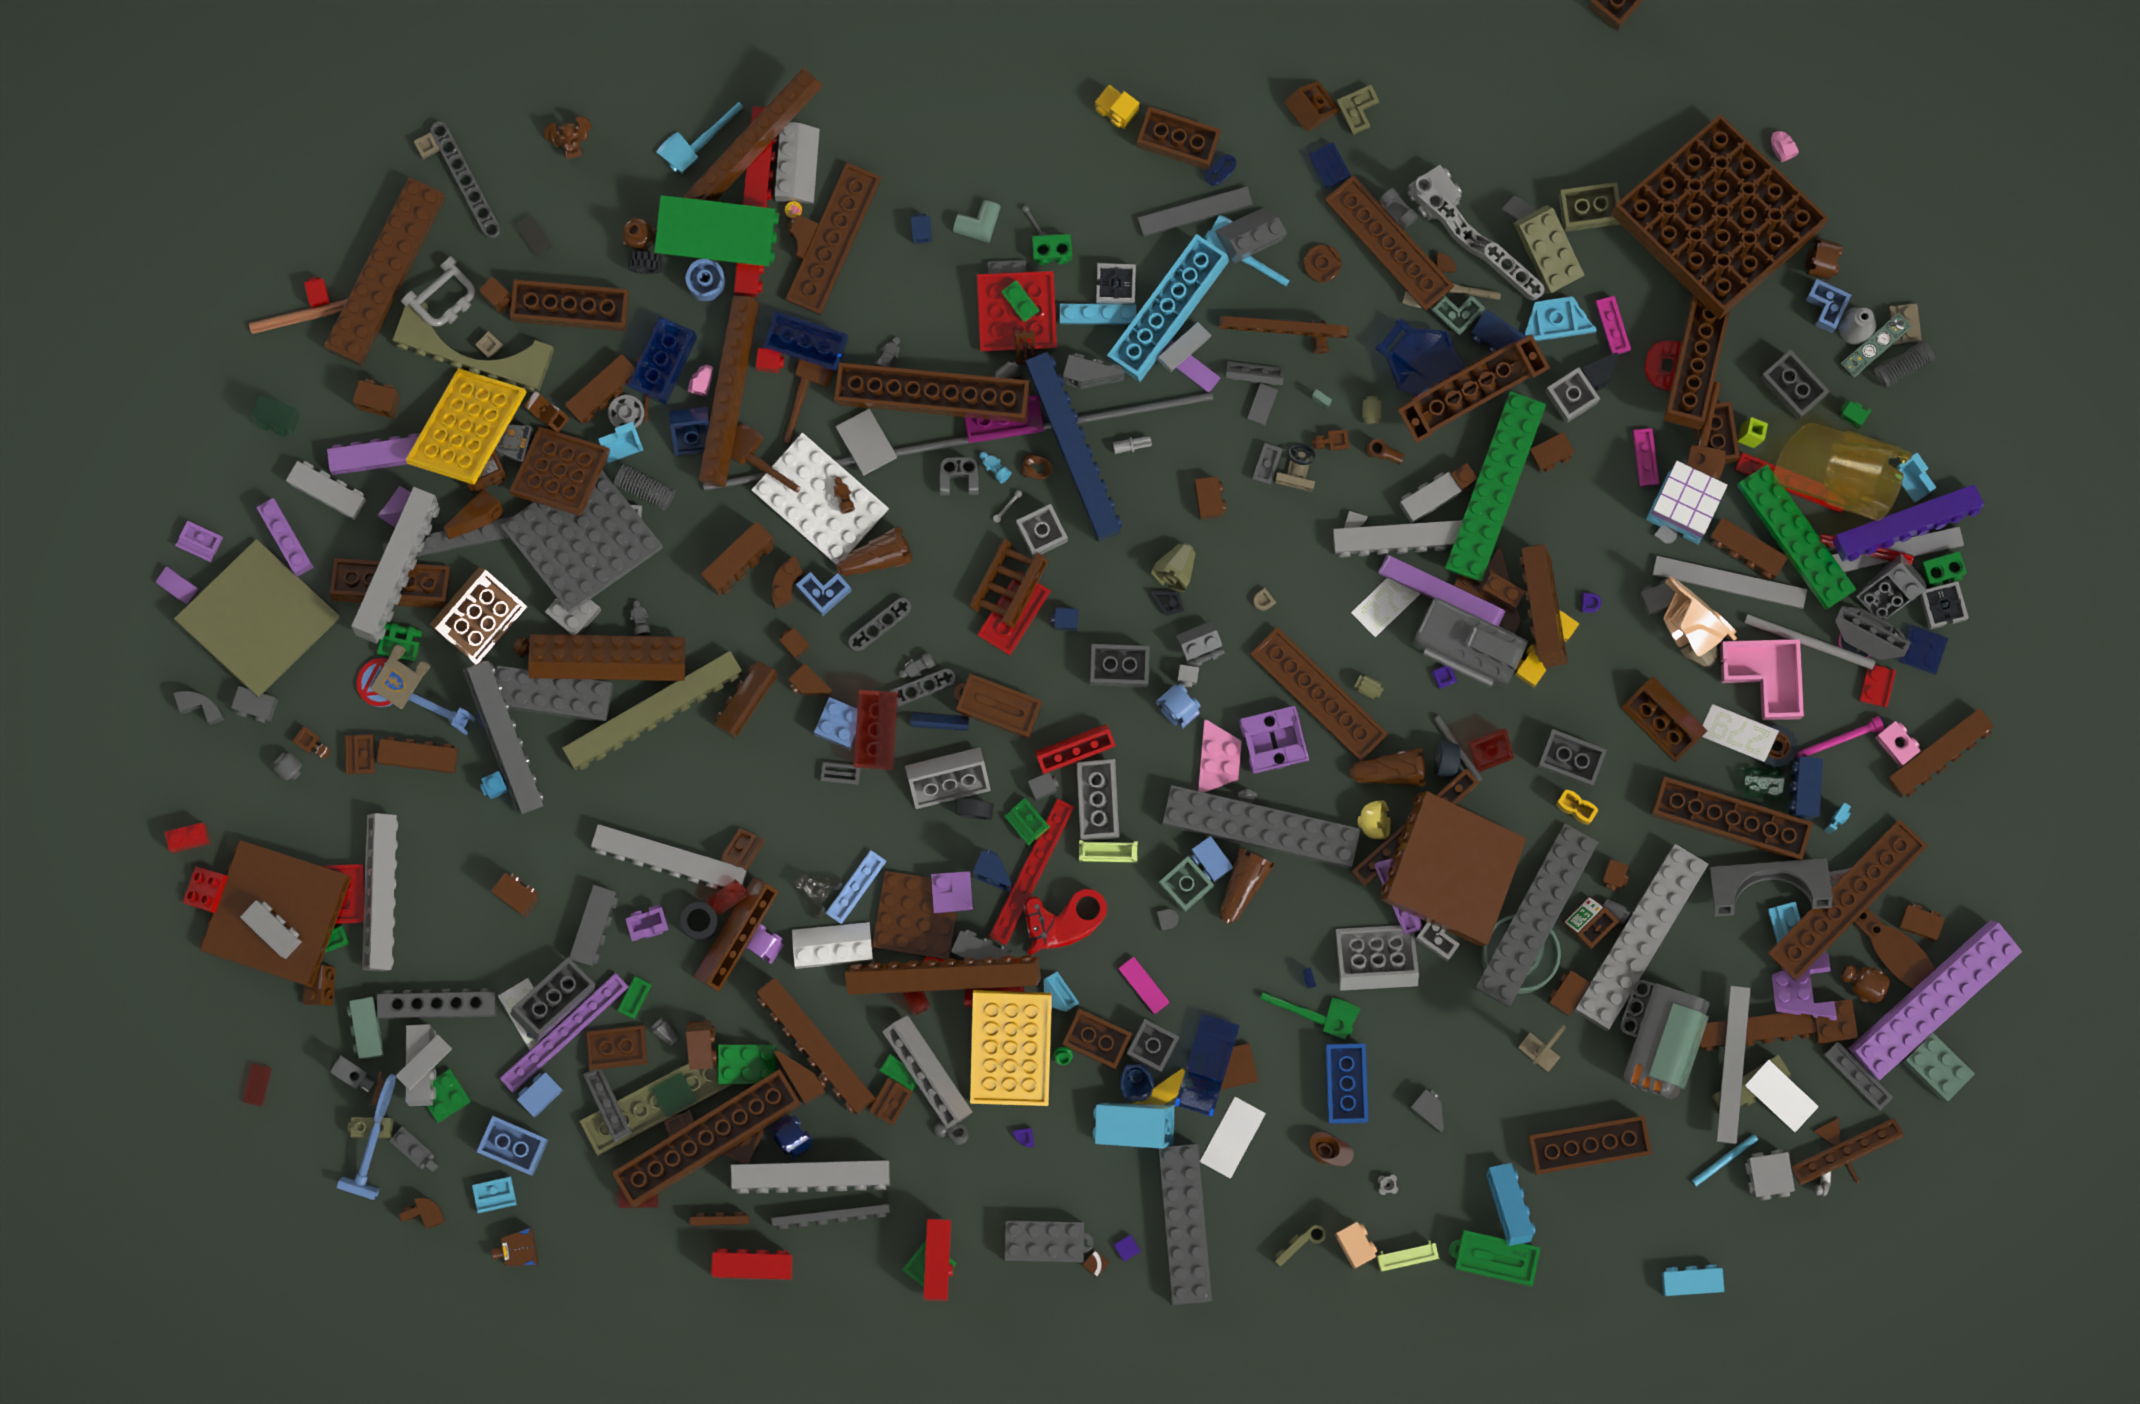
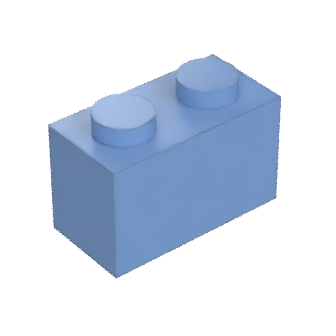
[1191,836,1233,883]
[517,1072,563,1117]

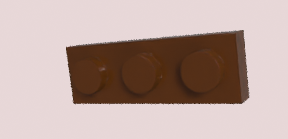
[690,1212,750,1226]

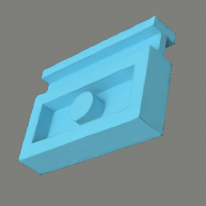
[1824,802,1851,834]
[1767,902,1801,943]
[472,1177,517,1213]

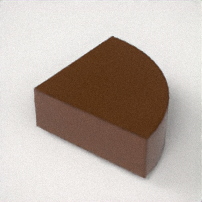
[1437,253,1456,273]

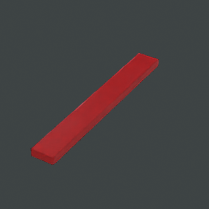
[989,798,1075,946]

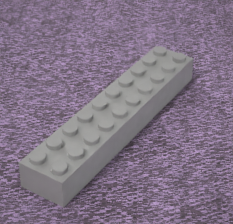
[1573,844,1708,1031]

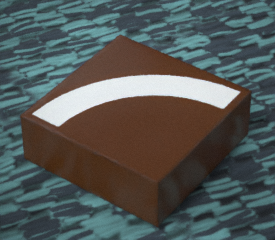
[1083,1250,1110,1277]

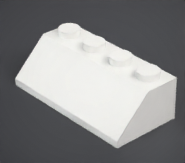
[792,922,873,969]

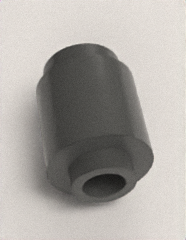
[993,361,1021,379]

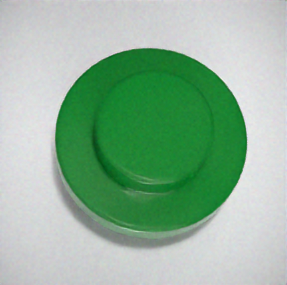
[1053,1047,1073,1065]

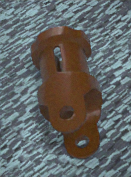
[1310,320,1330,354]

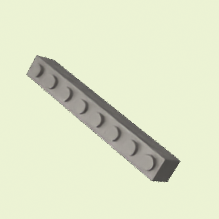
[1332,520,1463,558]
[362,813,398,971]
[591,824,747,895]

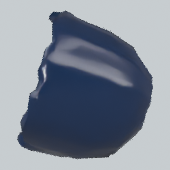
[1119,1063,1154,1102]

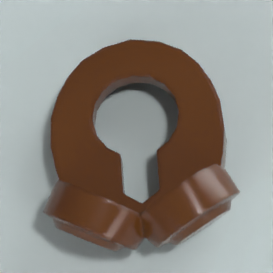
[1021,453,1052,480]

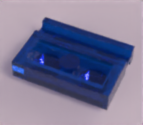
[1309,142,1351,189]

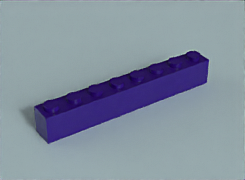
[1833,484,1984,562]

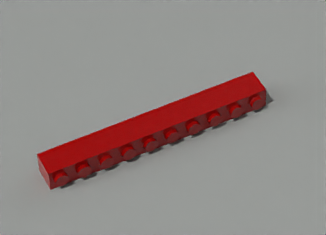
[734,106,778,298]

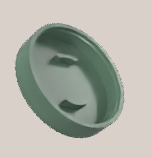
[1481,915,1561,994]

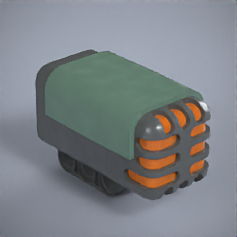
[1621,980,1710,1099]

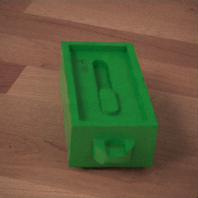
[1449,1230,1541,1287]

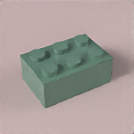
[1902,1033,1975,1103]

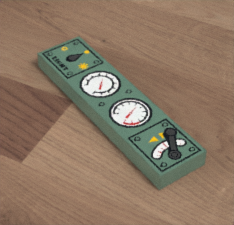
[1841,313,1912,378]

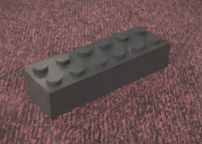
[495,666,614,723]

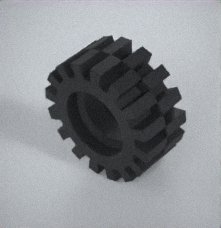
[627,251,663,274]

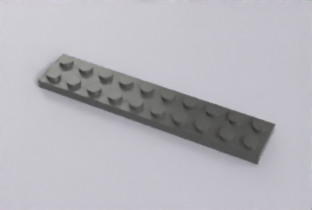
[1475,823,1599,1008]

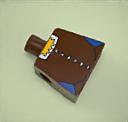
[491,1228,539,1266]

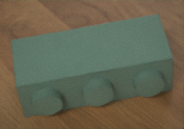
[347,997,384,1060]

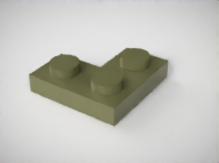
[1337,85,1379,135]

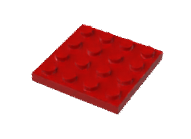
[977,271,1057,351]

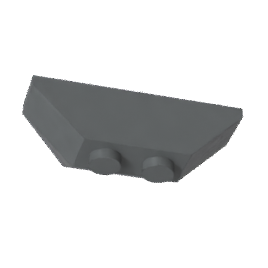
[1835,606,1911,660]

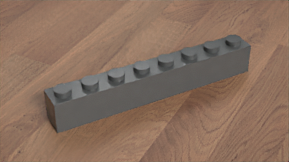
[462,661,543,814]

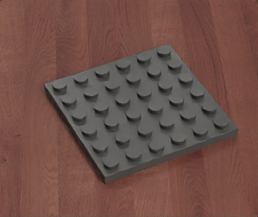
[501,470,663,614]

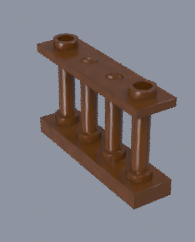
[969,538,1049,629]

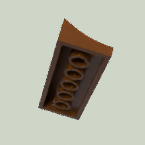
[330,558,450,609]

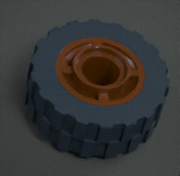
[1759,725,1798,769]

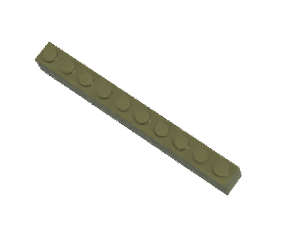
[562,651,743,771]

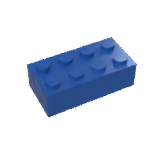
[1325,1044,1368,1124]

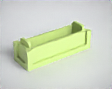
[1079,840,1138,862]
[1377,1240,1439,1272]

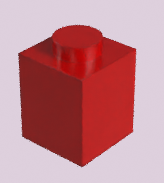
[304,277,330,308]
[756,348,785,373]

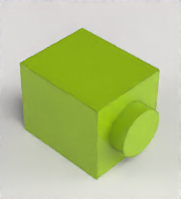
[1737,417,1768,448]

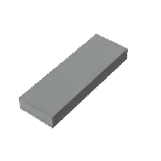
[1157,322,1211,372]
[396,1035,452,1090]

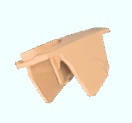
[1664,576,1737,656]

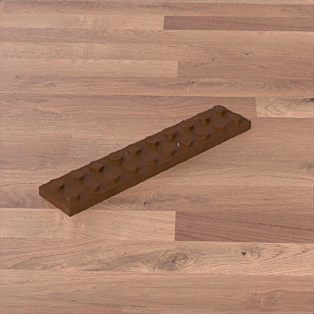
[1767,819,1928,981]

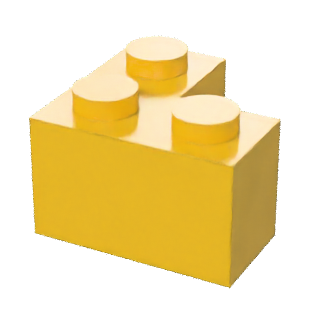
[1095,85,1139,129]

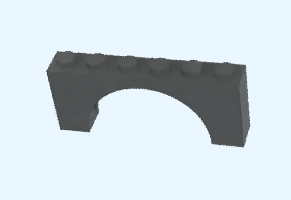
[1710,858,1833,917]

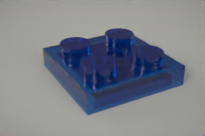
[1899,626,1948,675]

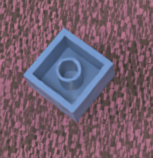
[814,697,866,750]

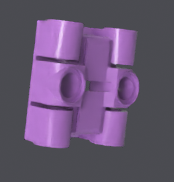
[1239,706,1309,774]

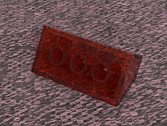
[854,690,899,770]

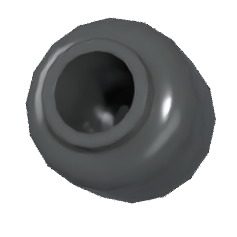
[273,752,302,781]

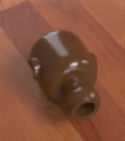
[622,218,657,251]
[1840,964,1890,1003]

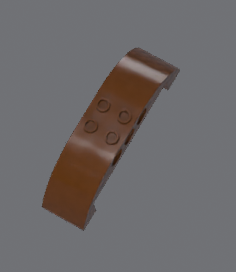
[1397,334,1550,443]

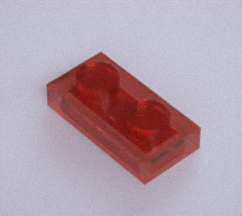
[707,879,749,915]

